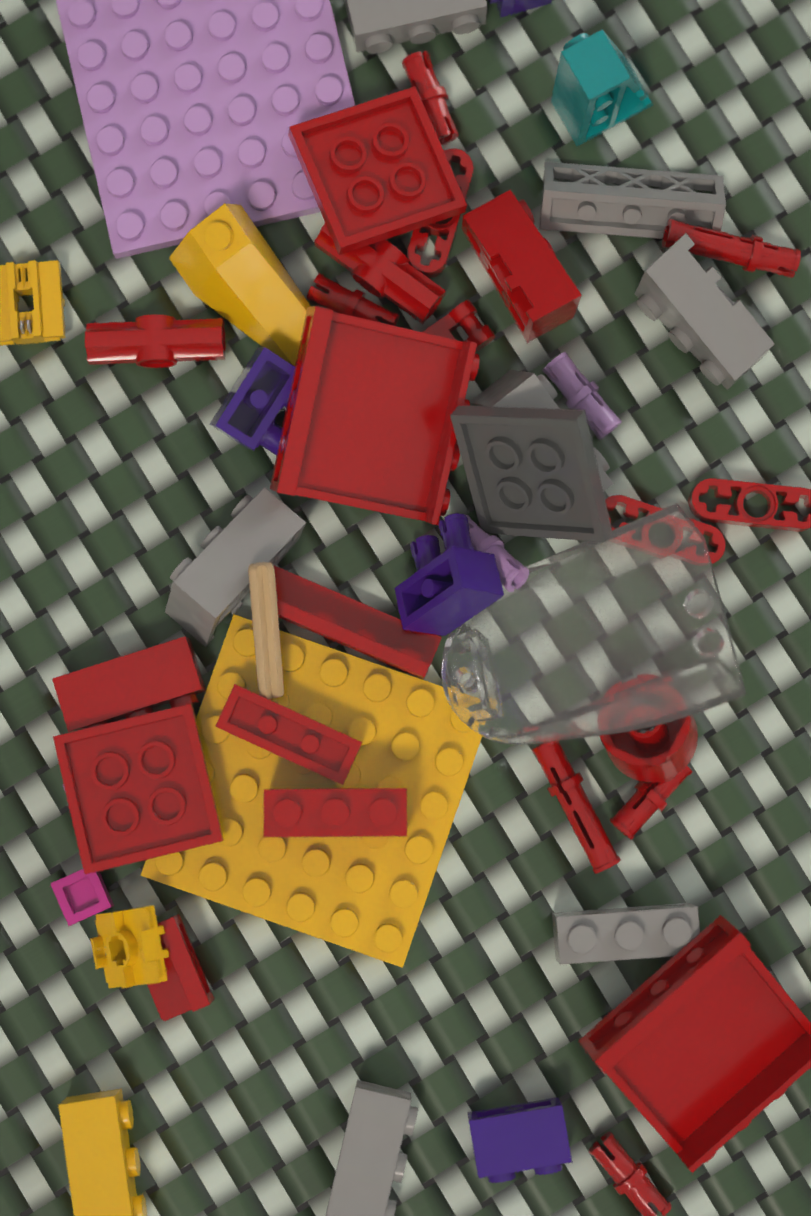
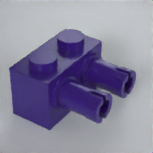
[210,347,295,456]
[394,513,504,636]

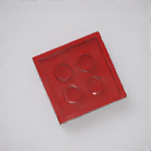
[288,86,467,255]
[53,703,224,875]

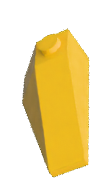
[169,203,311,367]

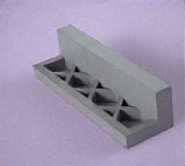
[540,162,726,239]

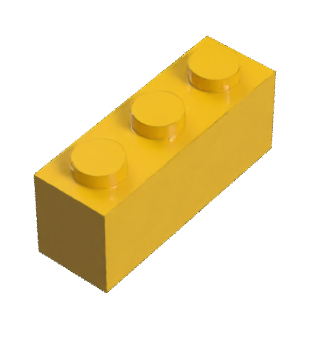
[58,1088,147,1216]

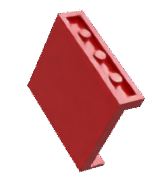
[270,306,480,525]
[578,915,811,1173]

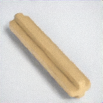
[248,562,284,699]

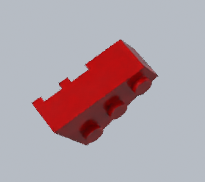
[461,190,582,343]

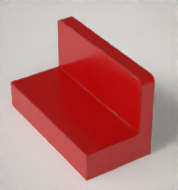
[147,914,214,1021]

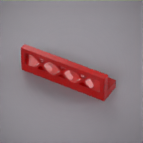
[274,565,442,680]

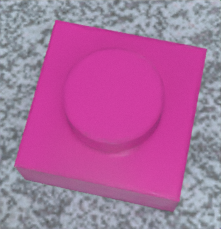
[50,869,114,926]

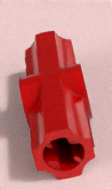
[314,223,446,324]
[85,315,226,368]

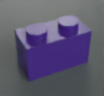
[467,1097,572,1183]

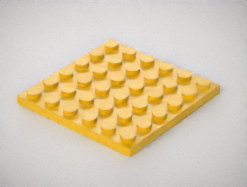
[140,614,493,968]

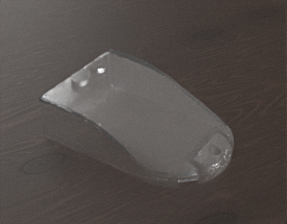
[441,503,747,745]

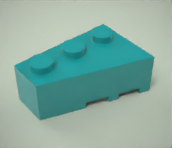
[551,29,654,146]

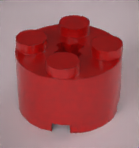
[597,675,698,783]

